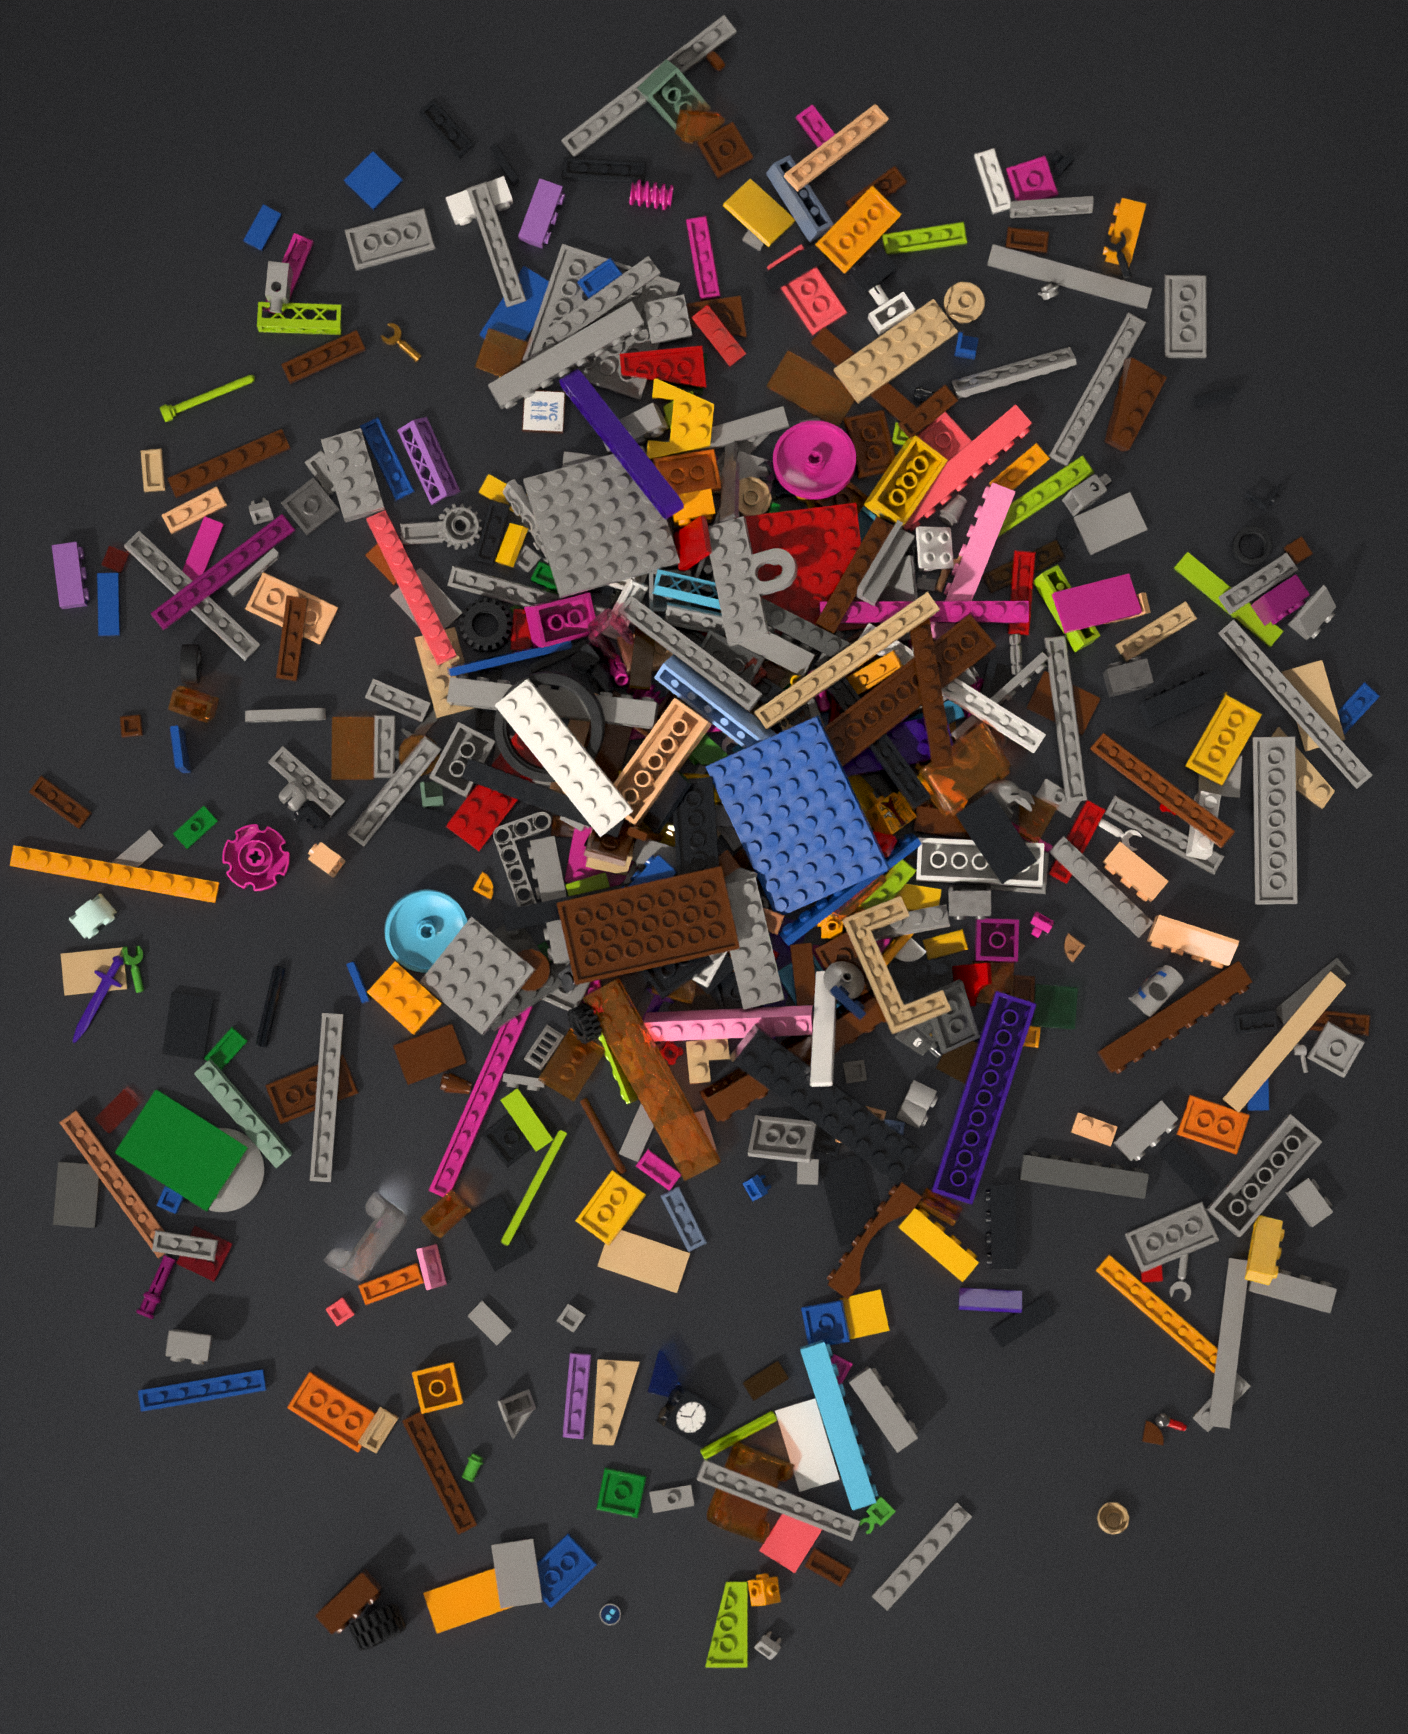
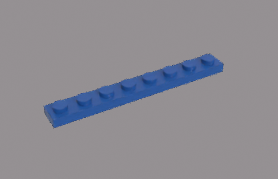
[778,833,922,946]

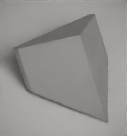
[498,1389,536,1439]

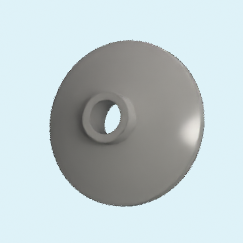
[823,961,865,1000]

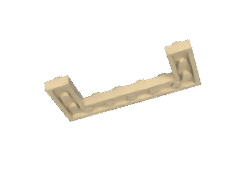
[843,896,951,1034]

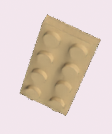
[414,627,474,719]

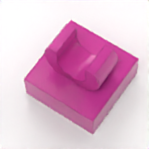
[1030,911,1054,938]

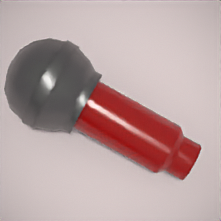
[1155,1413,1187,1431]

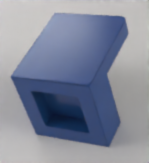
[954,332,978,360]

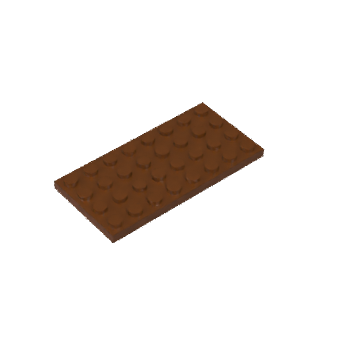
[557,866,740,985]

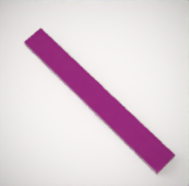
[151,514,295,630]

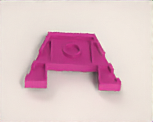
[564,827,638,887]

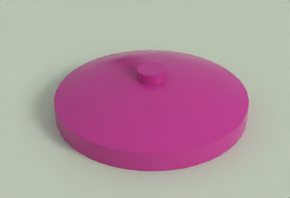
[773,421,856,499]

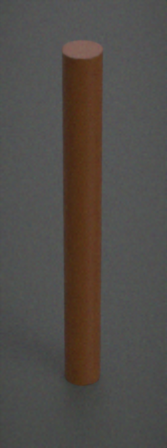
[580,1098,627,1175]

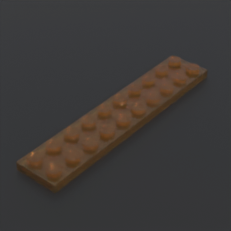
[583,978,721,1181]

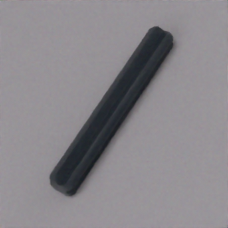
[256,965,285,1048]

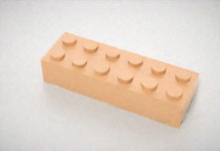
[613,698,712,826]

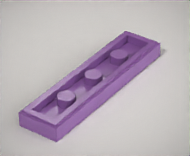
[563,1353,591,1439]

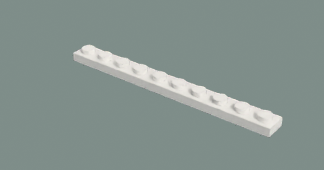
[858,623,1046,753]

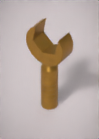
[381,323,422,362]

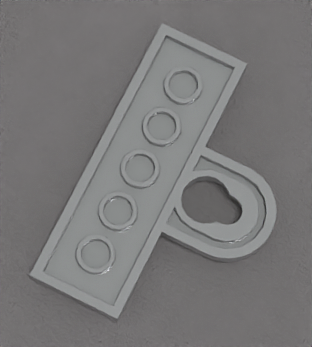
[708,516,797,647]

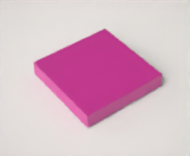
[1006,156,1059,201]

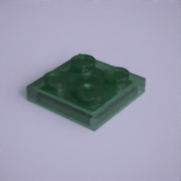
[1033,984,1078,1030]

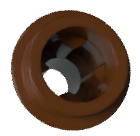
[439,1072,472,1094]

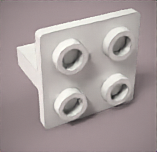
[916,527,954,572]

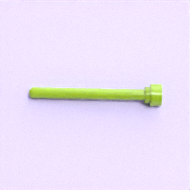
[159,375,255,423]

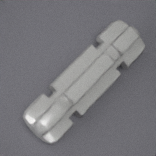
[1009,634,1023,675]

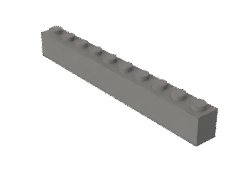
[447,675,659,729]

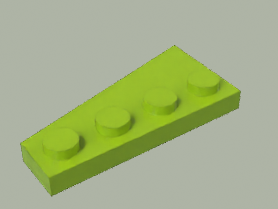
[705,1581,747,1668]

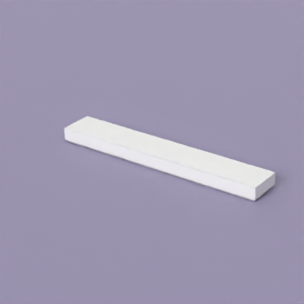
[810,971,837,1087]

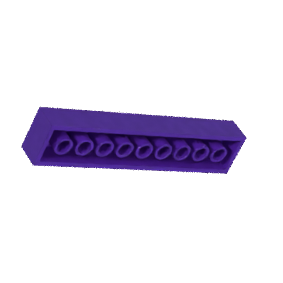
[931,991,1036,1204]

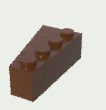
[1105,357,1167,452]

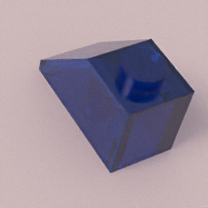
[648,1350,681,1397]

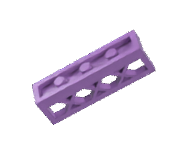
[397,417,461,505]

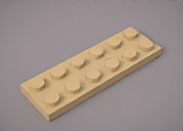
[833,299,958,403]

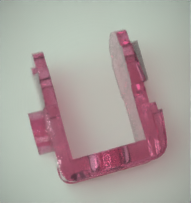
[588,608,634,660]

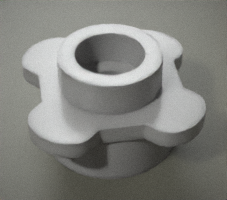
[1038,282,1059,300]

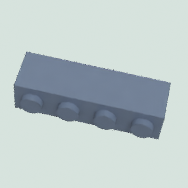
[766,155,833,242]

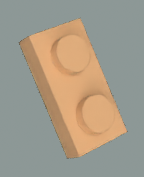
[1071,1113,1117,1147]

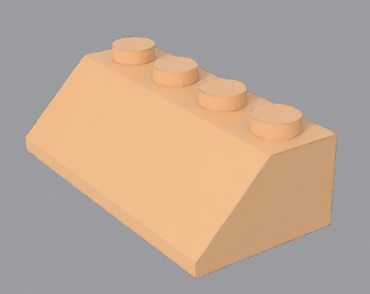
[1147,915,1239,969]

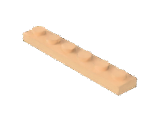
[784,104,889,192]

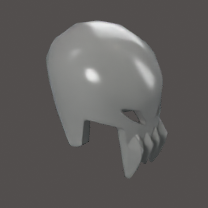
[981,779,1035,819]

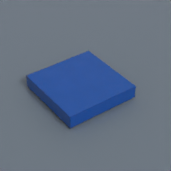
[344,151,403,210]
[801,1300,851,1345]

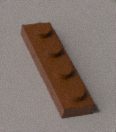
[281,330,366,384]
[276,595,308,681]

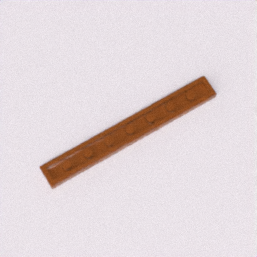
[1090,732,1235,849]

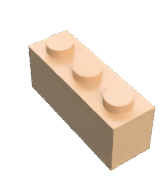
[308,842,346,878]
[1103,842,1168,902]

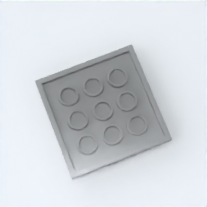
[420,917,536,1035]

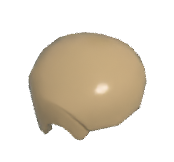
[1097,1502,1130,1534]

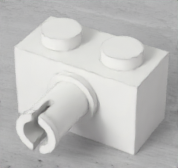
[868,284,915,335]

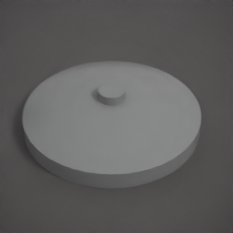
[209,1128,265,1212]

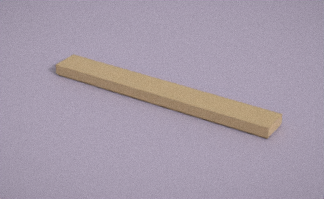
[1222,971,1346,1112]

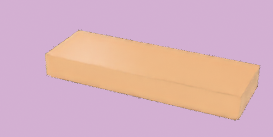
[162,487,227,534]

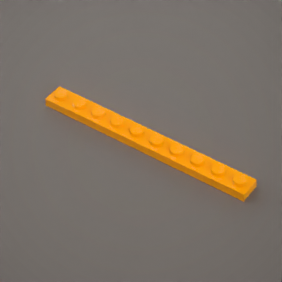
[10,845,220,903]

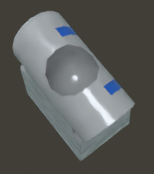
[1128,965,1183,1018]

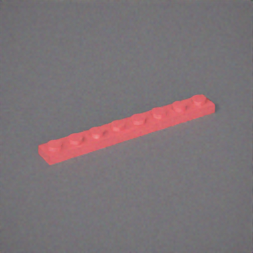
[366,510,456,666]

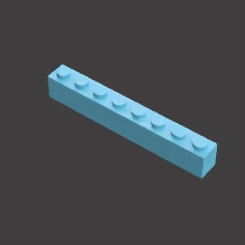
[799,1340,878,1510]

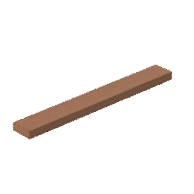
[59,1110,165,1258]

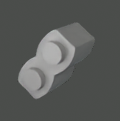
[895,1080,938,1129]

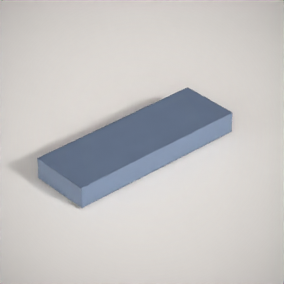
[661,1187,707,1252]

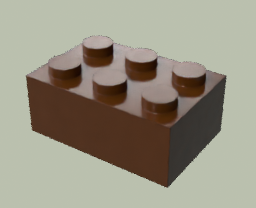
[315,1569,382,1635]

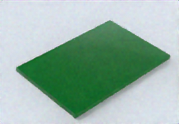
[115,1090,248,1212]

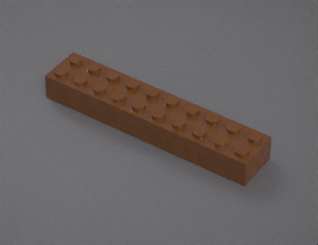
[699,990,887,1122]

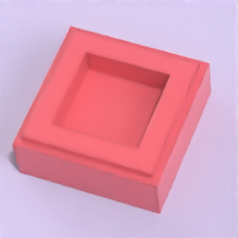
[326,1297,355,1326]

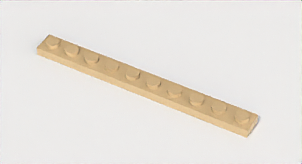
[755,592,940,730]

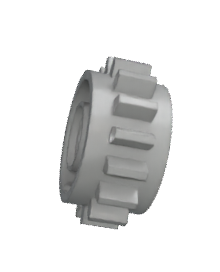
[436,504,482,550]

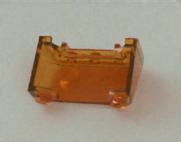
[917,722,1012,818]
[707,1442,795,1544]

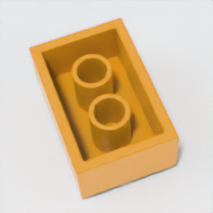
[367,961,443,1035]

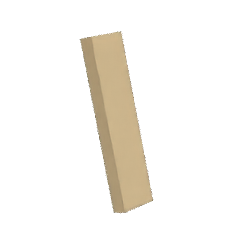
[1115,601,1197,663]

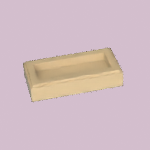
[141,449,166,492]
[358,1407,399,1454]

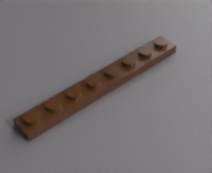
[909,618,954,770]

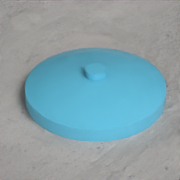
[384,889,467,973]

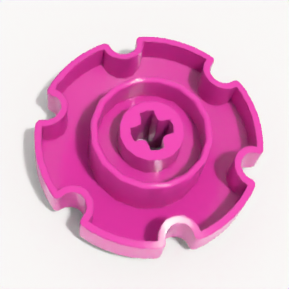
[222,824,290,891]

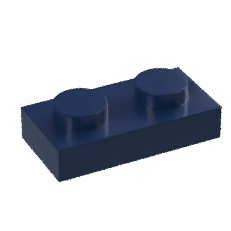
[829,985,866,1020]

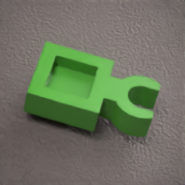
[859,1496,896,1534]

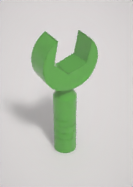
[120,946,144,993]

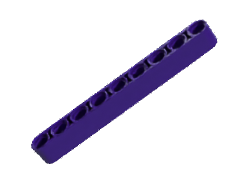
[559,369,684,519]

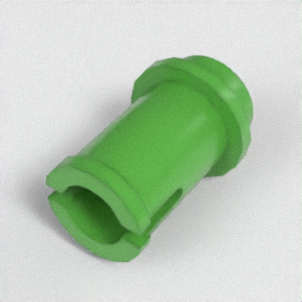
[461,1453,483,1482]

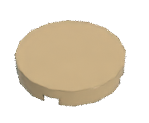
[944,282,985,323]
[738,477,772,517]

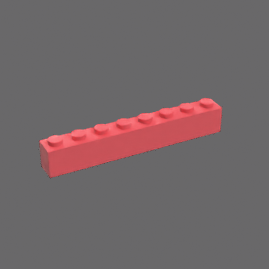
[902,404,1032,532]

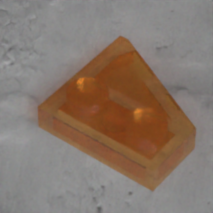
[1019,790,1057,843]

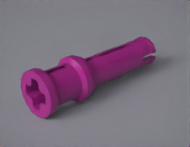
[136,1255,176,1319]

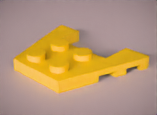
[646,379,714,460]

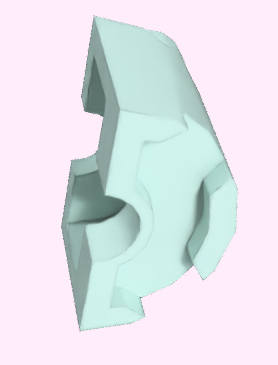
[69,893,117,939]

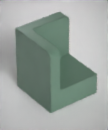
[420,781,444,808]

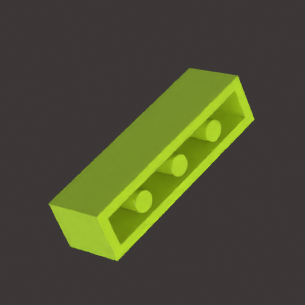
[1033,565,1100,652]

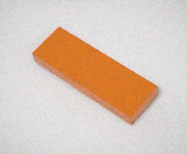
[358,1263,424,1305]

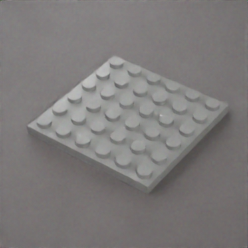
[522,244,680,401]
[523,446,680,598]

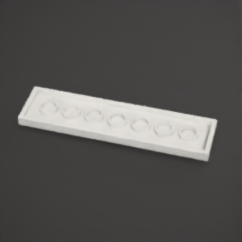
[495,679,634,837]

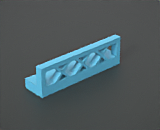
[652,569,721,610]

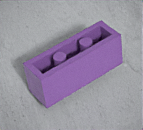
[518,178,566,248]
[52,542,90,609]

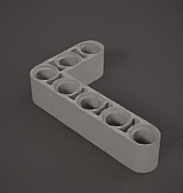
[493,812,552,907]

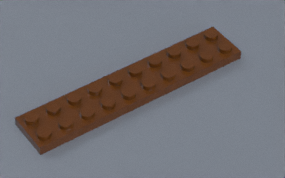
[824,614,996,767]

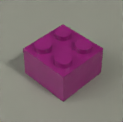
[1251,574,1310,626]
[974,919,1019,963]

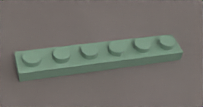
[194,1059,293,1168]

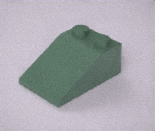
[637,59,711,137]

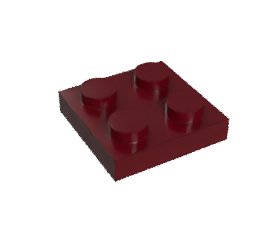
[176,1226,233,1282]

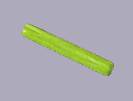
[700,1411,777,1459]

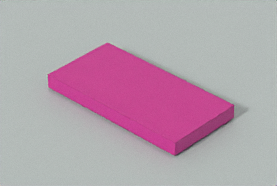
[1052,574,1142,633]

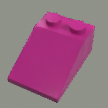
[524,592,599,648]

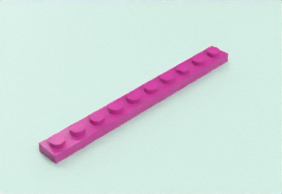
[820,601,1029,624]
[429,1006,533,1199]

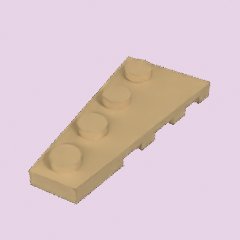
[1271,726,1335,809]
[593,1359,639,1445]

